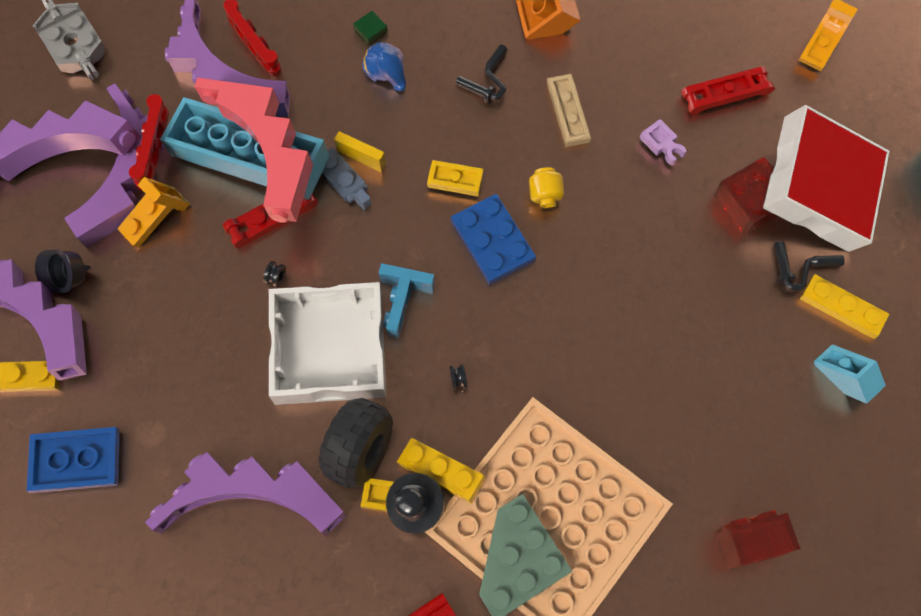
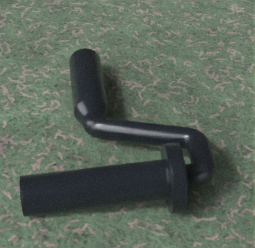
[455,44,508,104]
[774,241,845,290]

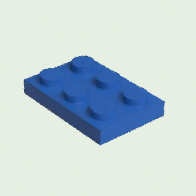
[451,193,536,285]
[26,427,120,493]

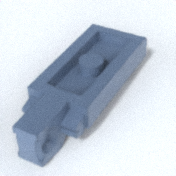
[321,147,372,210]

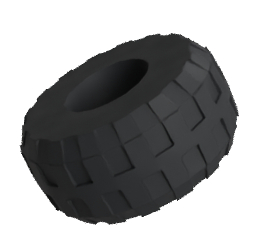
[318,398,393,488]

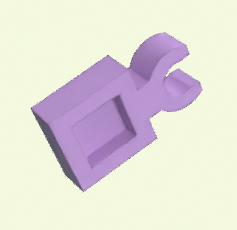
[640,119,687,166]

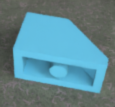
[814,344,886,404]

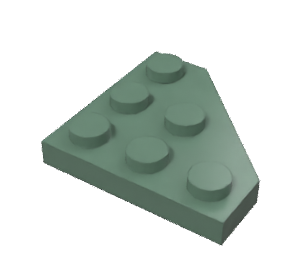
[479,494,572,616]

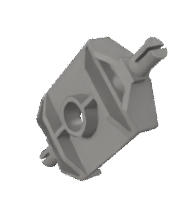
[33,0,106,80]

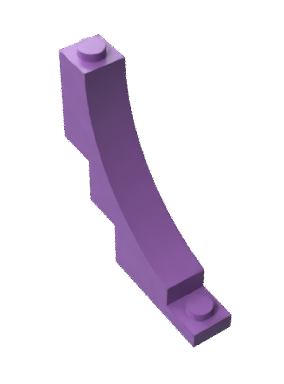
[0,100,140,181]

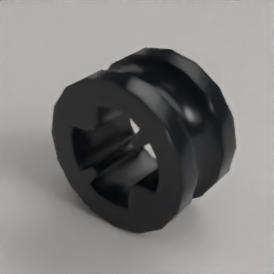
[263,261,286,288]
[449,364,468,391]

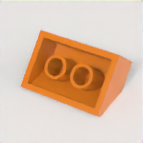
[516,0,581,40]

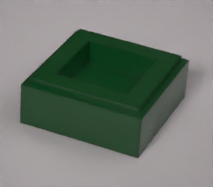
[353,11,388,44]

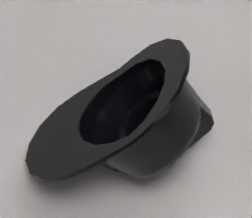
[35,249,91,293]

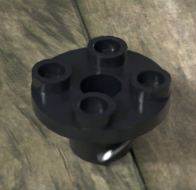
[386,473,446,533]

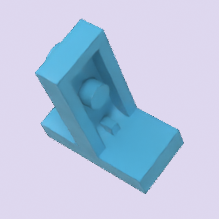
[379,263,435,339]

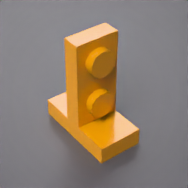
[799,0,858,71]
[117,177,190,247]

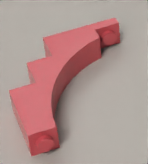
[194,77,313,223]

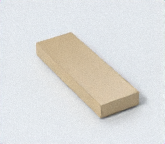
[547,73,591,147]

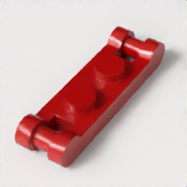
[223,0,282,77]
[681,66,775,115]
[129,94,169,191]
[222,194,318,248]

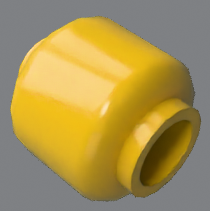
[529,167,564,208]

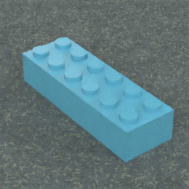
[160,97,330,200]

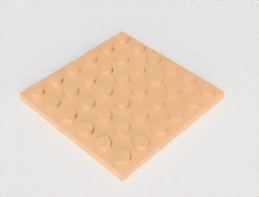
[425,397,673,616]

